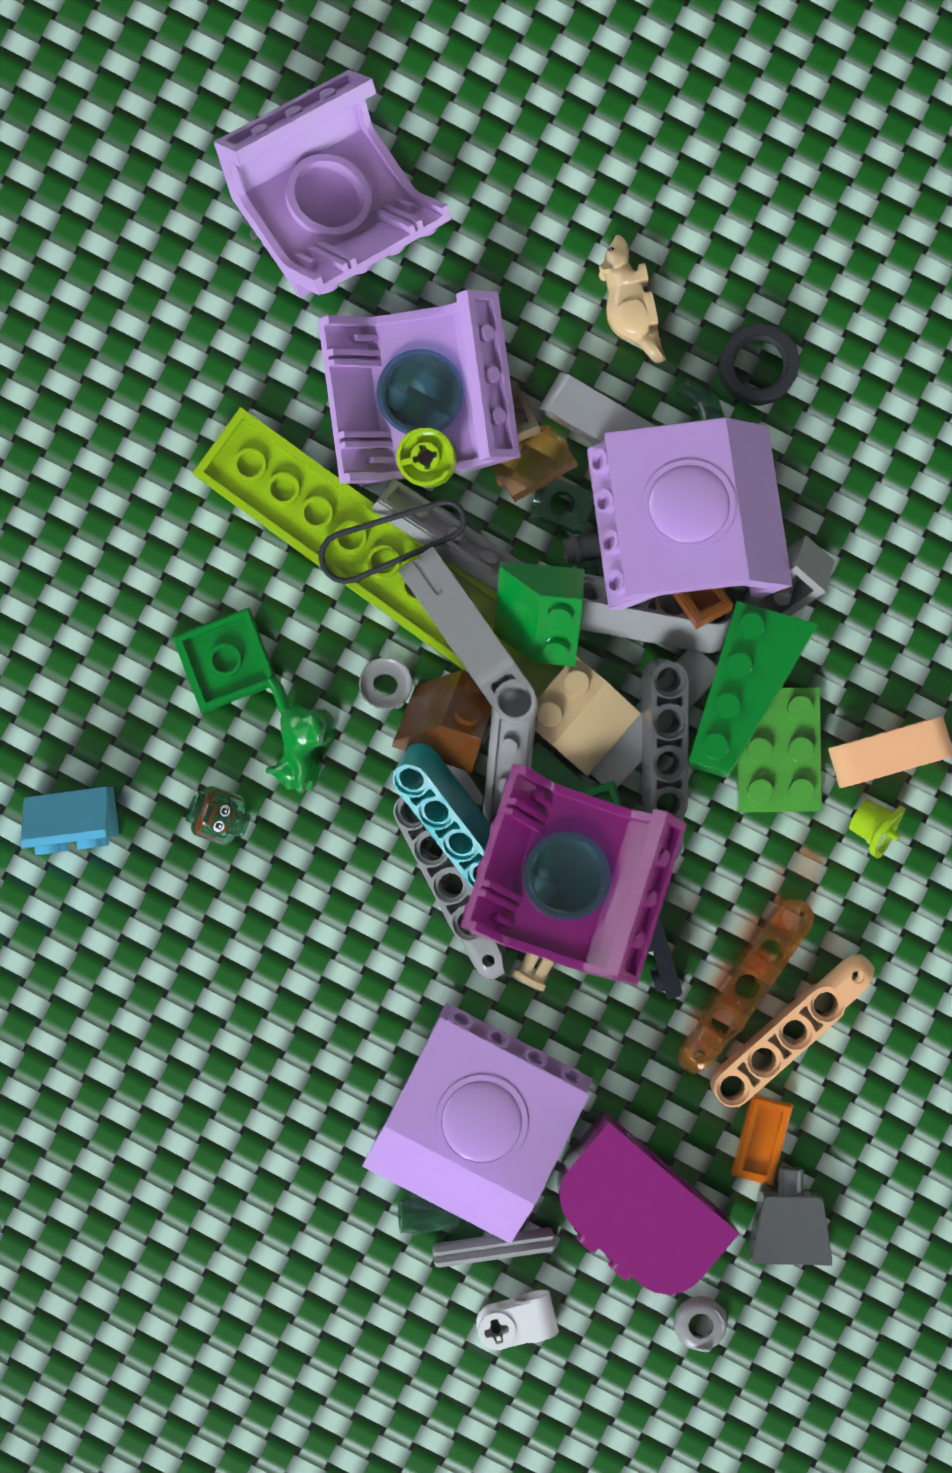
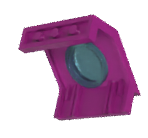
[461,764,687,986]

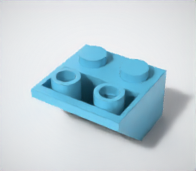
[21,787,120,855]

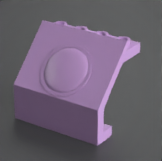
[214,70,451,298]
[587,418,793,610]
[362,1003,593,1244]

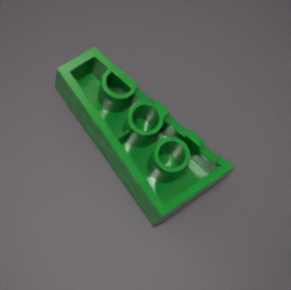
[688,601,818,778]

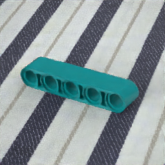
[392,743,535,897]

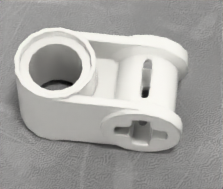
[476,1290,559,1350]

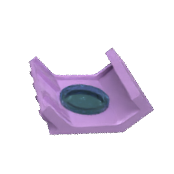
[318,290,520,486]

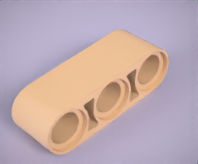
[828,716,952,788]

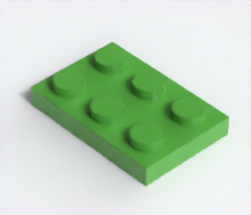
[737,687,822,812]

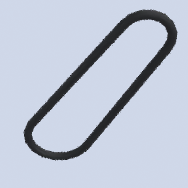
[318,499,467,584]

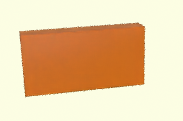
[731,1094,793,1186]

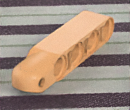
[710,954,875,1107]

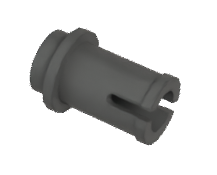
[561,532,601,566]

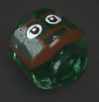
[185,785,250,846]

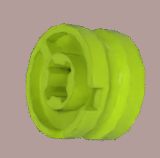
[396,428,457,488]

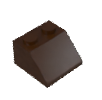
[392,670,492,773]

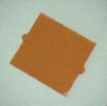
[490,425,578,502]

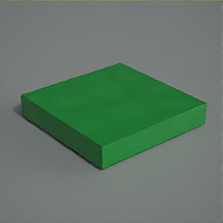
[172,607,278,714]

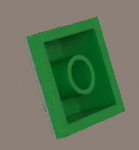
[494,561,585,667]

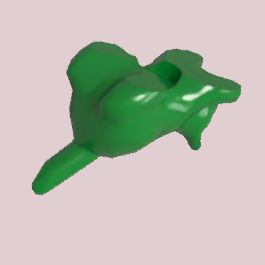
[266,676,336,793]

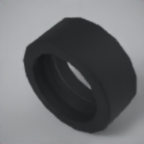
[718,323,800,406]

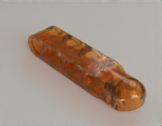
[678,897,814,1074]

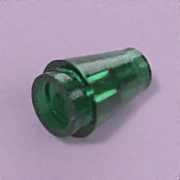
[398,1195,460,1237]

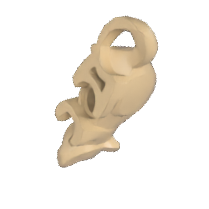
[599,235,666,363]

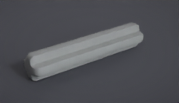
[432,1227,555,1268]

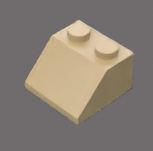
[534,656,641,777]

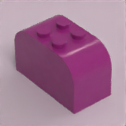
[557,1111,739,1295]

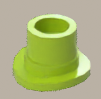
[849,799,906,859]

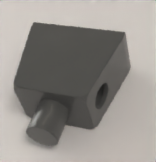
[747,1166,832,1266]

